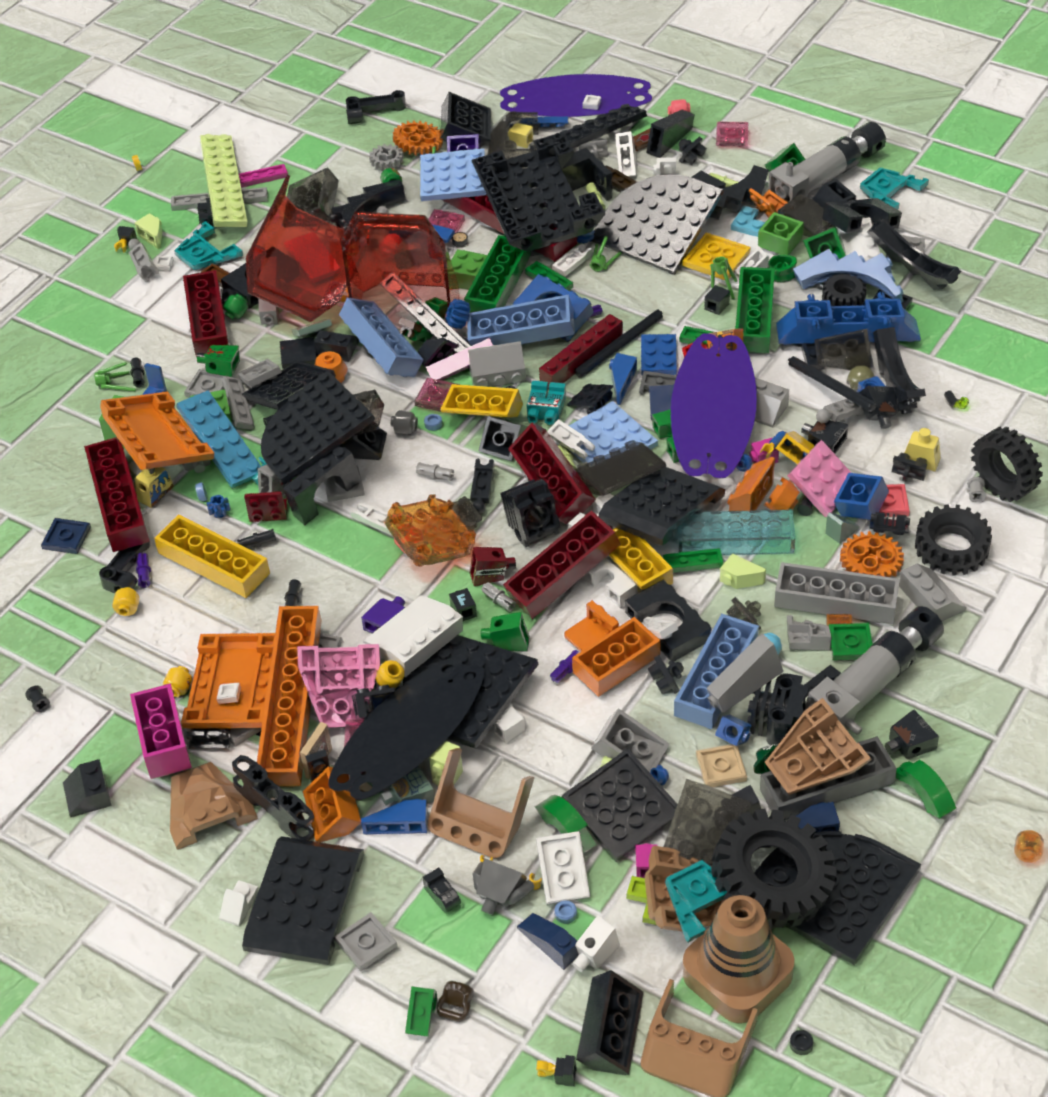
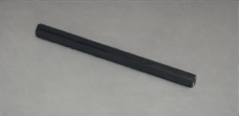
[575,309,663,377]
[788,356,876,412]

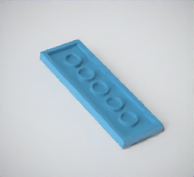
[176,390,261,488]

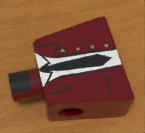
[469,547,516,586]

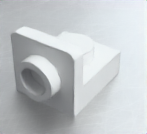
[653,158,676,176]

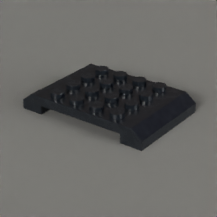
[598,464,725,546]
[242,836,364,965]

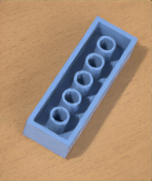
[467,294,575,346]
[339,298,423,377]
[674,613,759,729]

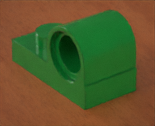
[405,986,437,1037]

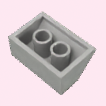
[468,341,526,387]
[754,378,789,428]
[899,563,967,621]

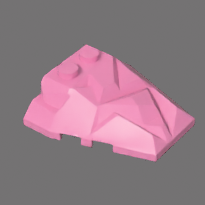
[297,644,380,728]

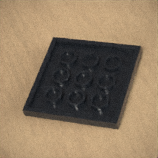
[242,361,336,410]
[562,748,683,862]

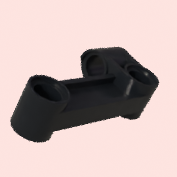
[346,90,406,123]
[99,542,150,593]

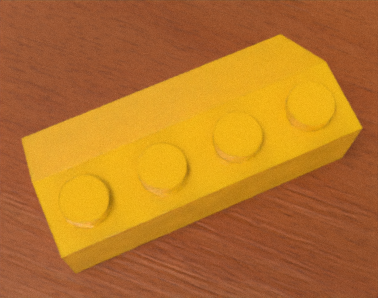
[440,384,523,417]
[609,528,673,590]

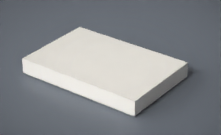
[536,831,590,905]

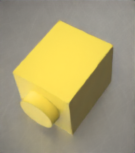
[508,123,533,148]

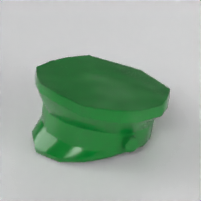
[767,254,797,282]

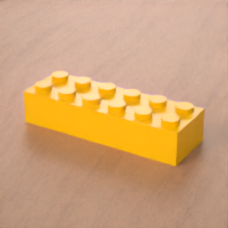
[154,514,270,598]

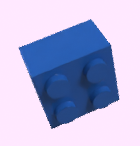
[834,473,889,520]

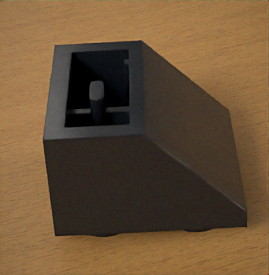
[809,179,856,223]

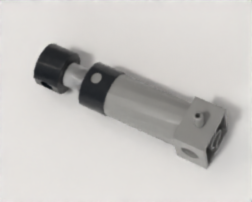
[769,122,886,213]
[804,606,944,735]

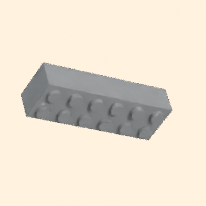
[774,562,900,624]

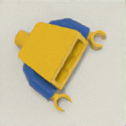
[760,431,814,464]

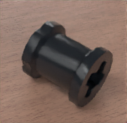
[25,685,50,712]

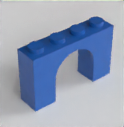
[513,274,594,342]

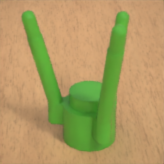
[589,237,621,272]
[710,256,737,299]
[94,362,136,392]

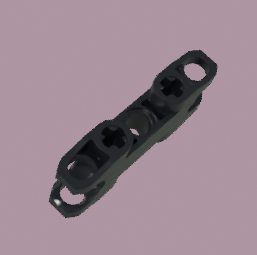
[232,755,314,840]

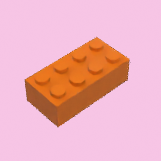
[572,617,660,697]

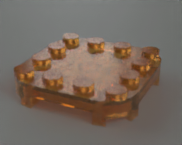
[384,494,476,567]

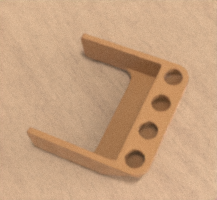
[428,748,535,858]
[640,979,758,1097]

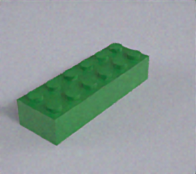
[464,235,531,313]
[735,267,775,353]

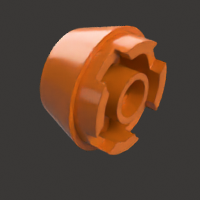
[315,351,348,383]
[764,477,800,515]

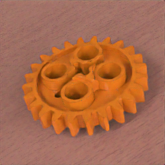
[393,120,443,155]
[840,531,904,577]

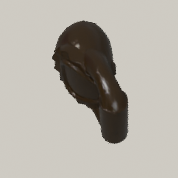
[437,981,474,1023]

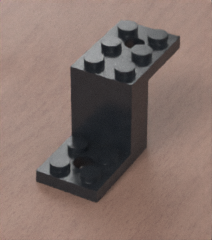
[531,146,613,201]

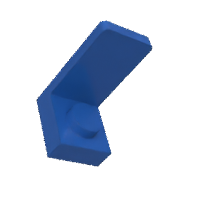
[142,363,167,395]

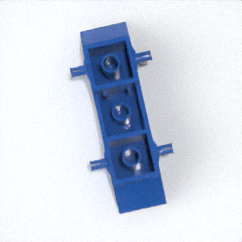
[776,292,921,345]

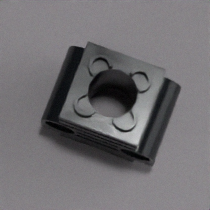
[500,479,561,547]
[747,673,809,745]

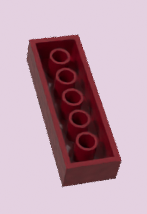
[183,270,229,357]
[508,422,596,525]
[503,510,621,619]

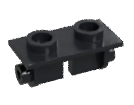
[186,728,231,749]

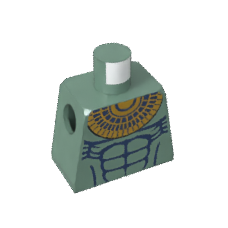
[381,765,435,805]

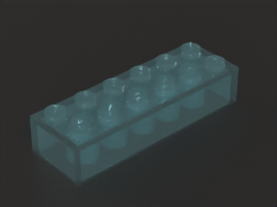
[677,510,795,555]

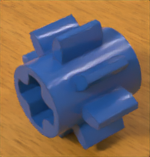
[206,495,231,518]

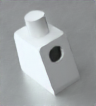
[572,916,620,972]

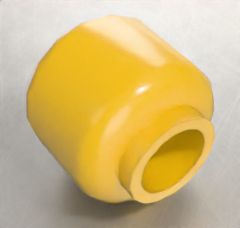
[112,587,140,616]
[376,660,405,688]
[163,666,193,697]

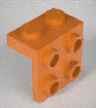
[749,188,793,217]
[564,600,619,651]

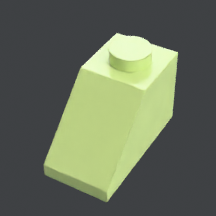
[135,213,163,249]
[720,553,766,589]

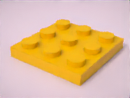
[682,232,751,280]

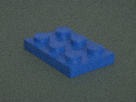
[641,334,677,375]

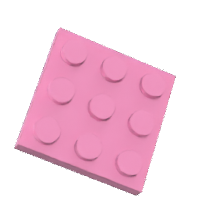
[787,440,851,517]

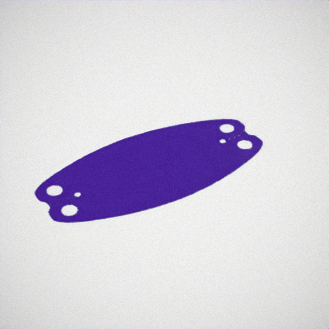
[500,74,652,117]
[671,333,757,478]

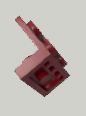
[244,492,288,522]

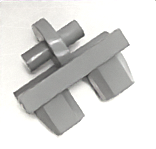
[579,139,608,159]

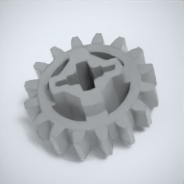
[369,144,404,171]

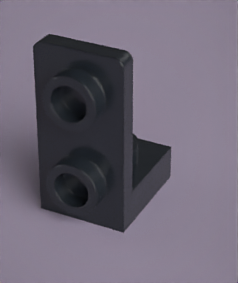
[352,685,395,720]

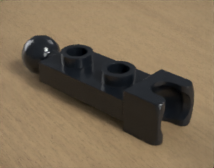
[470,458,495,515]

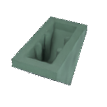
[825,512,860,544]

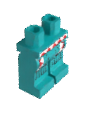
[527,380,566,425]

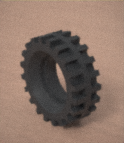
[971,426,1043,502]
[915,504,992,576]

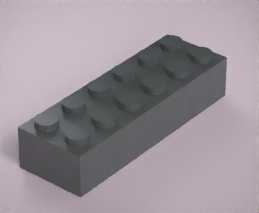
[760,736,897,820]

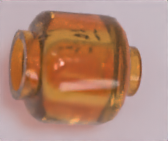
[1014,830,1044,863]

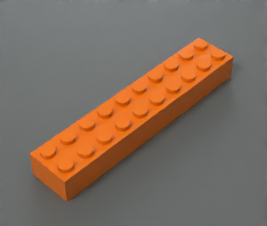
[257,606,322,786]

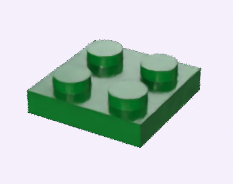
[829,623,872,660]

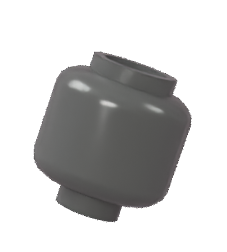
[390,410,418,435]

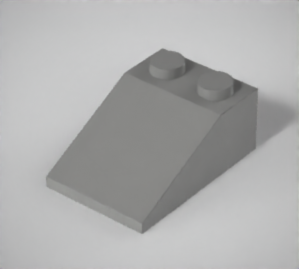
[591,708,669,772]

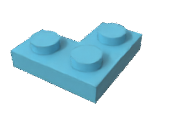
[731,206,765,237]

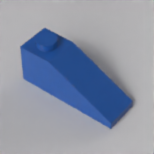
[609,353,637,405]
[361,799,428,835]

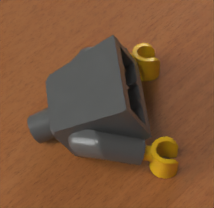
[472,855,542,916]

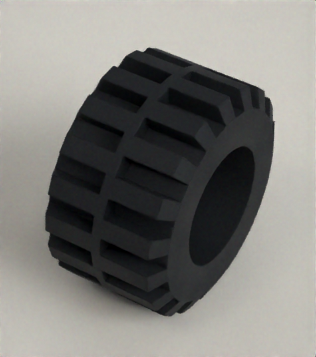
[822,274,866,306]

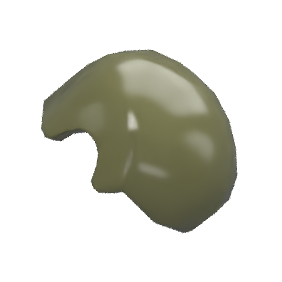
[847,366,875,390]

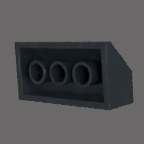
[576,970,644,1075]

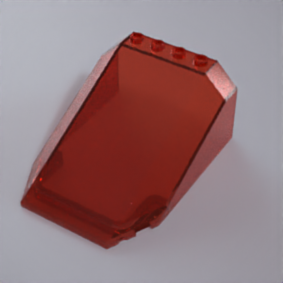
[246,175,380,322]
[341,212,460,307]

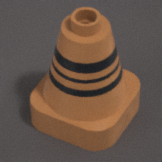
[683,895,794,1023]

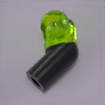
[944,390,970,409]

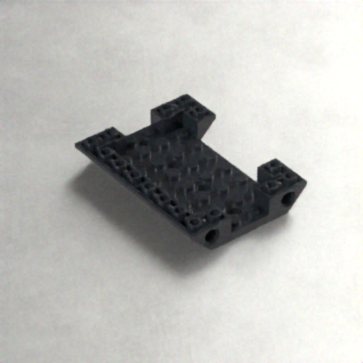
[471,131,605,252]

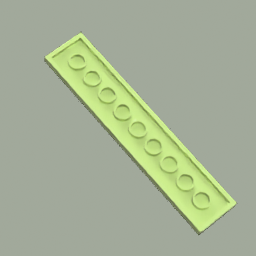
[200,134,247,227]

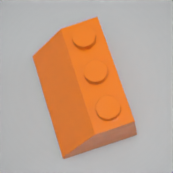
[727,457,775,521]
[303,766,361,842]

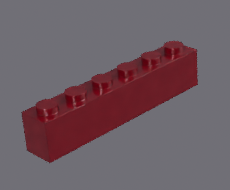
[539,314,623,389]

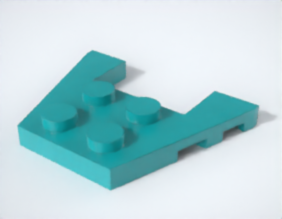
[860,168,929,210]
[174,221,243,270]
[665,860,727,942]

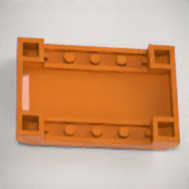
[100,392,215,470]
[181,633,275,729]

